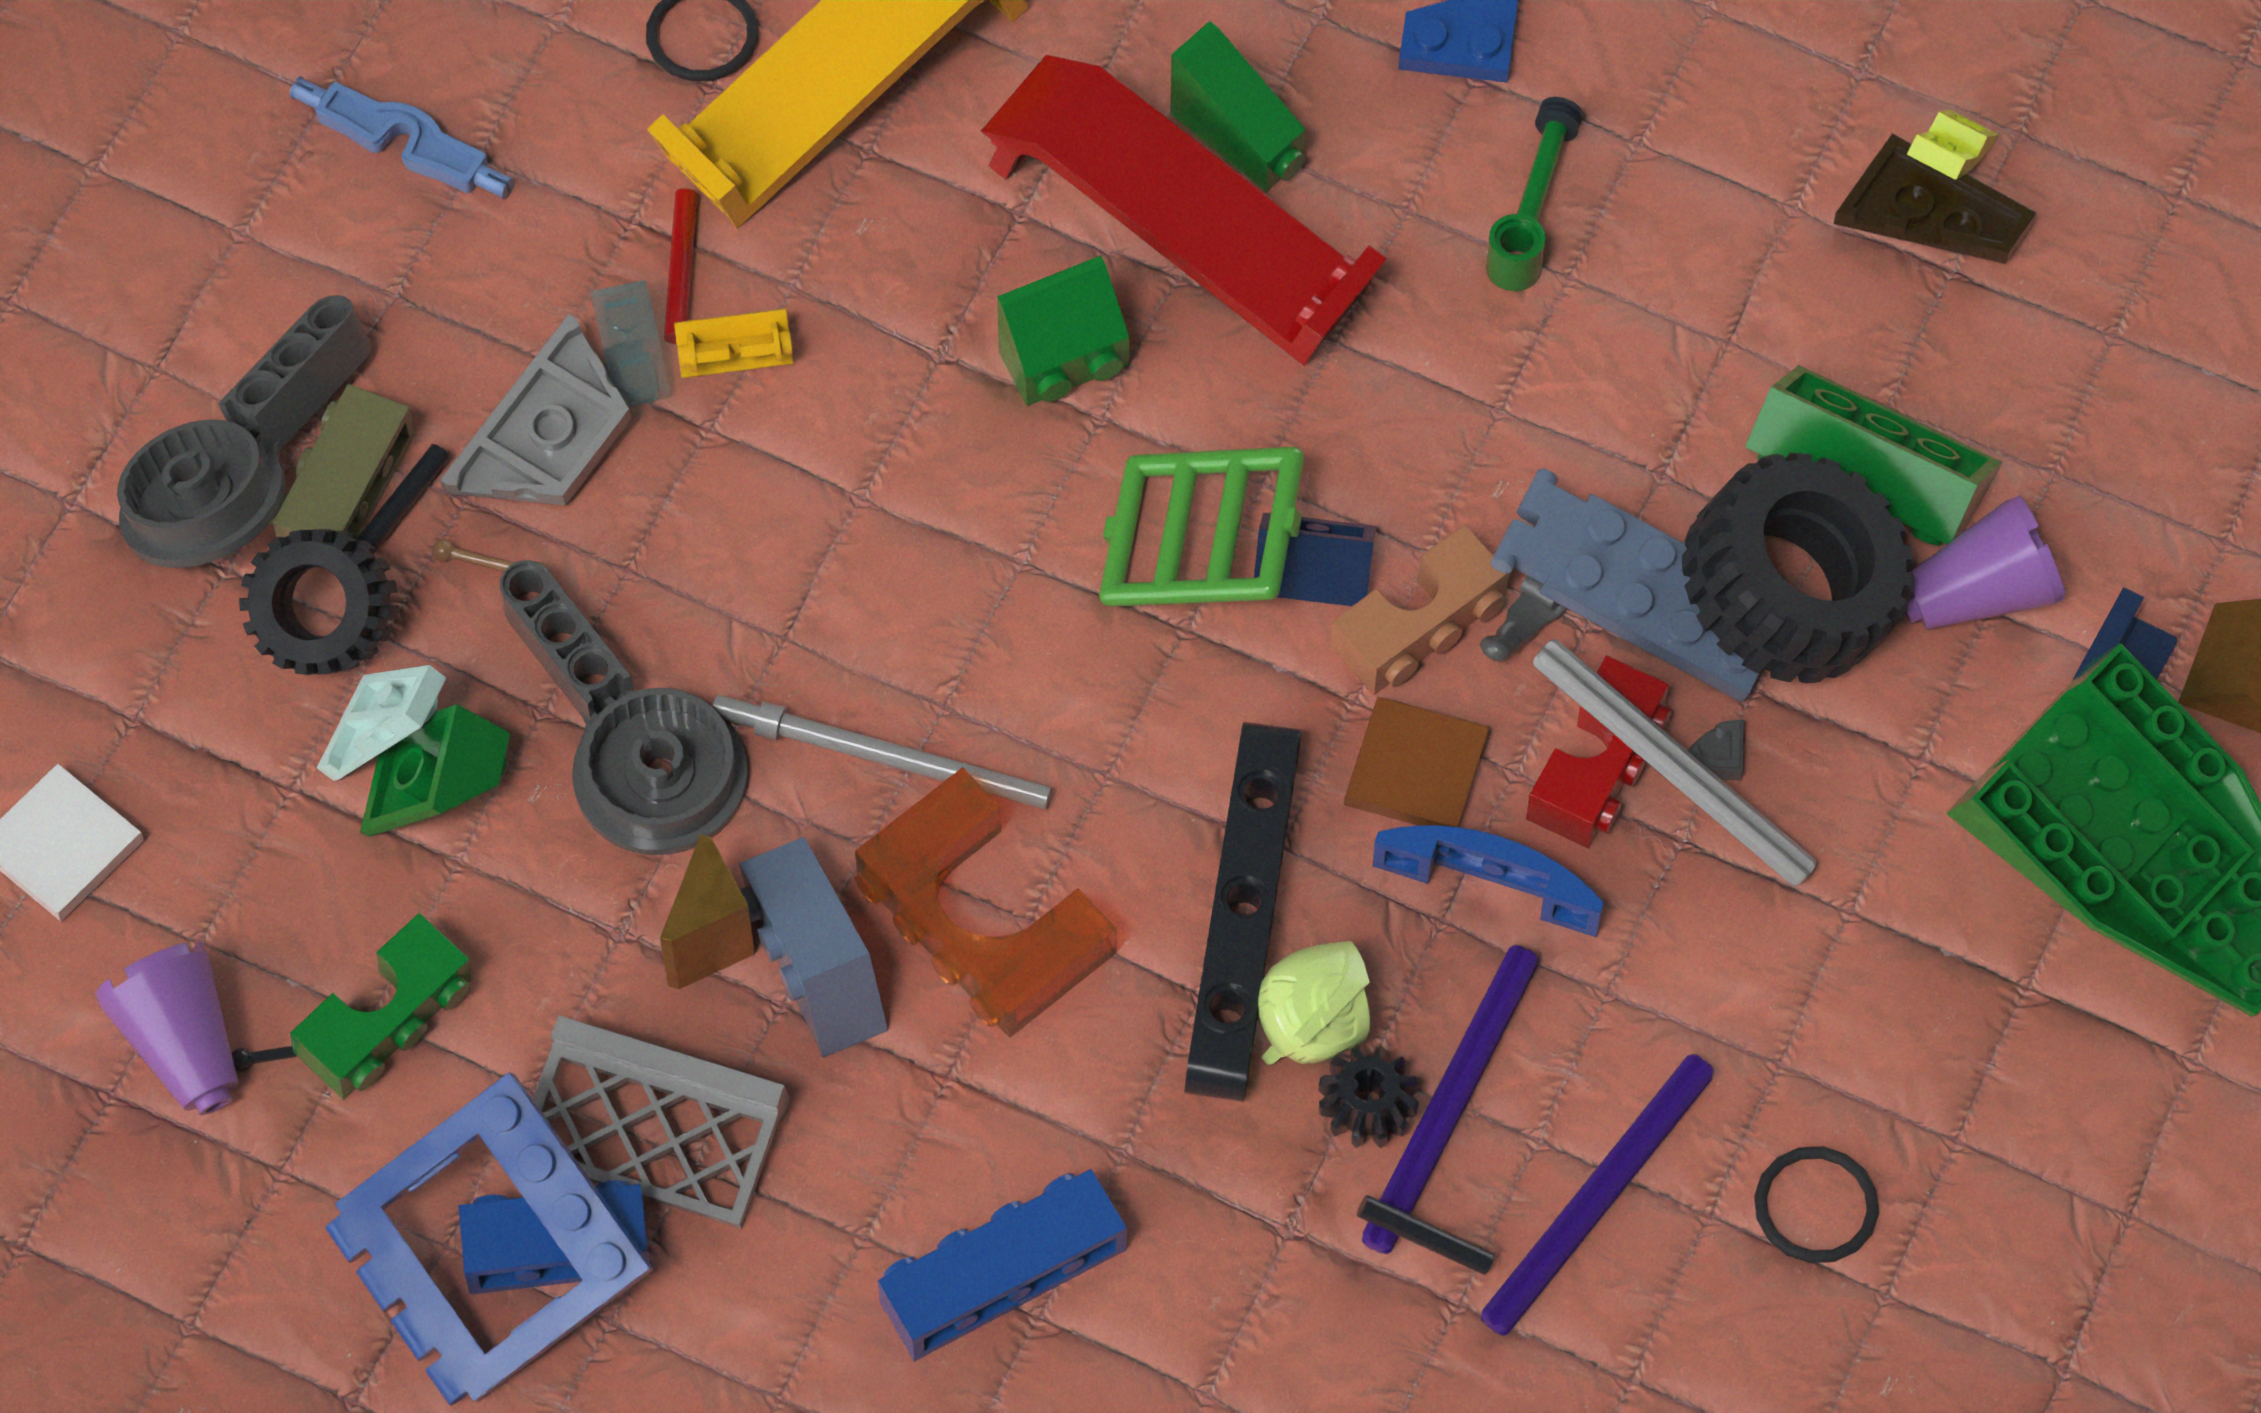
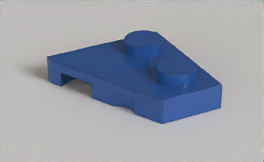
[1398,0,1518,83]

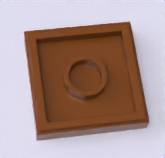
[1344,696,1489,827]

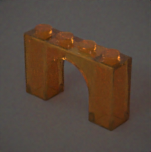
[854,767,1117,1038]

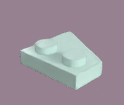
[317,665,446,781]

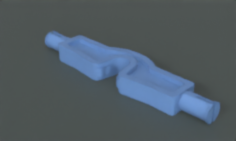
[290,76,515,199]

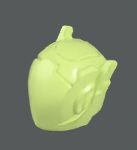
[1258,941,1370,1065]

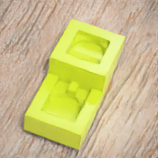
[1907,109,1999,180]

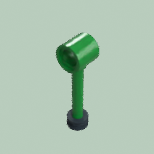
[1486,97,1583,291]

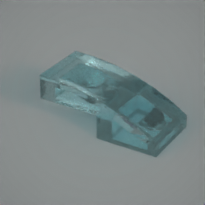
[590,280,671,406]

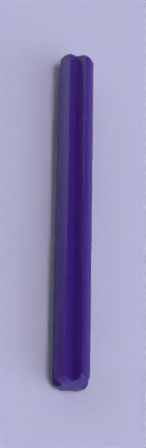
[1362,945,1538,1254]
[1481,1054,1714,1336]

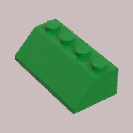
[1745,365,2002,546]

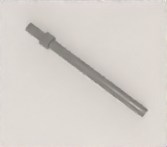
[713,694,1052,810]

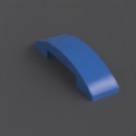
[1372,825,1604,937]

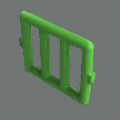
[1099,447,1304,606]

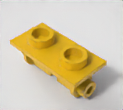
[674,308,793,378]

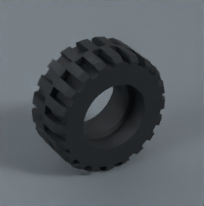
[1682,452,1914,683]

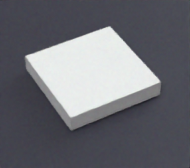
[0,764,144,922]

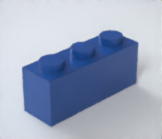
[459,1180,651,1295]

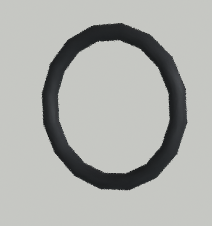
[646,0,758,81]
[1754,1146,1879,1263]

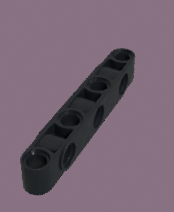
[1184,722,1301,1102]

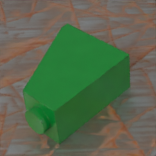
[1170,21,1306,192]

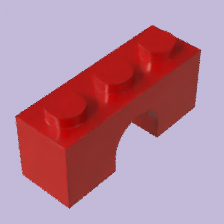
[1526,655,1672,849]

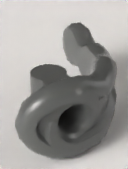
[1480,575,1568,662]

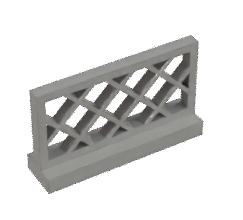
[533,1015,790,1229]

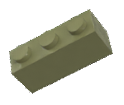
[270,384,415,539]

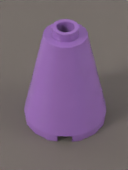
[1905,495,2066,630]
[95,942,239,1115]

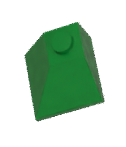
[360,704,510,837]

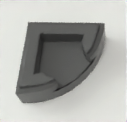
[1688,720,1744,781]

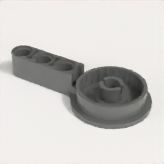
[117,295,372,568]
[500,560,748,855]

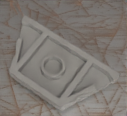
[440,314,632,506]

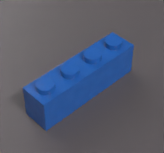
[878,1169,1127,1362]

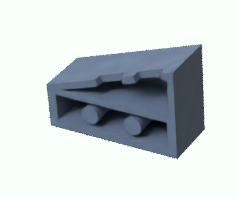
[739,837,888,1058]

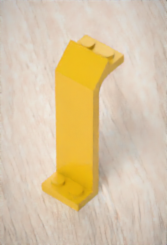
[647,0,1028,229]

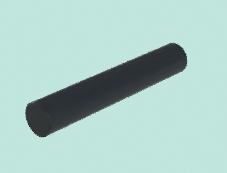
[356,444,450,554]
[1357,1195,1494,1275]

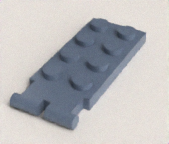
[1490,469,1759,703]

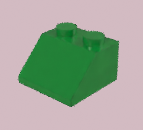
[997,255,1129,406]

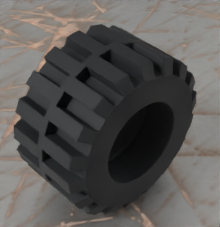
[239,529,398,675]

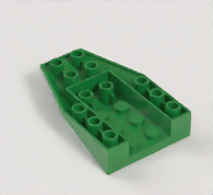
[1946,643,2261,1017]

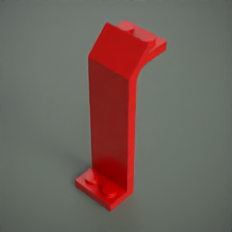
[981,54,1387,366]

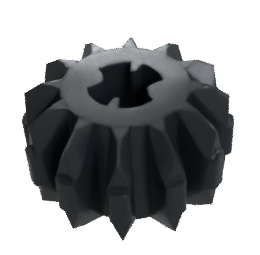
[1318,1044,1419,1148]

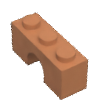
[1330,525,1509,695]

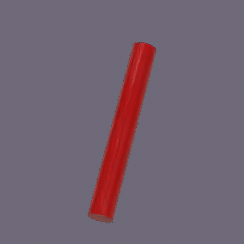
[664,188,697,344]

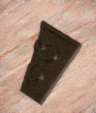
[1833,133,2037,264]

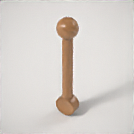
[432,539,547,572]

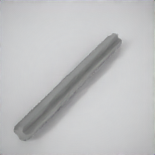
[1533,639,1816,886]

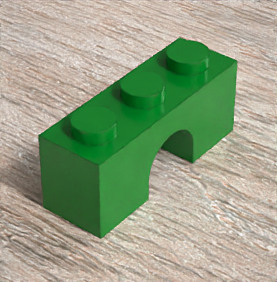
[290,913,472,1100]

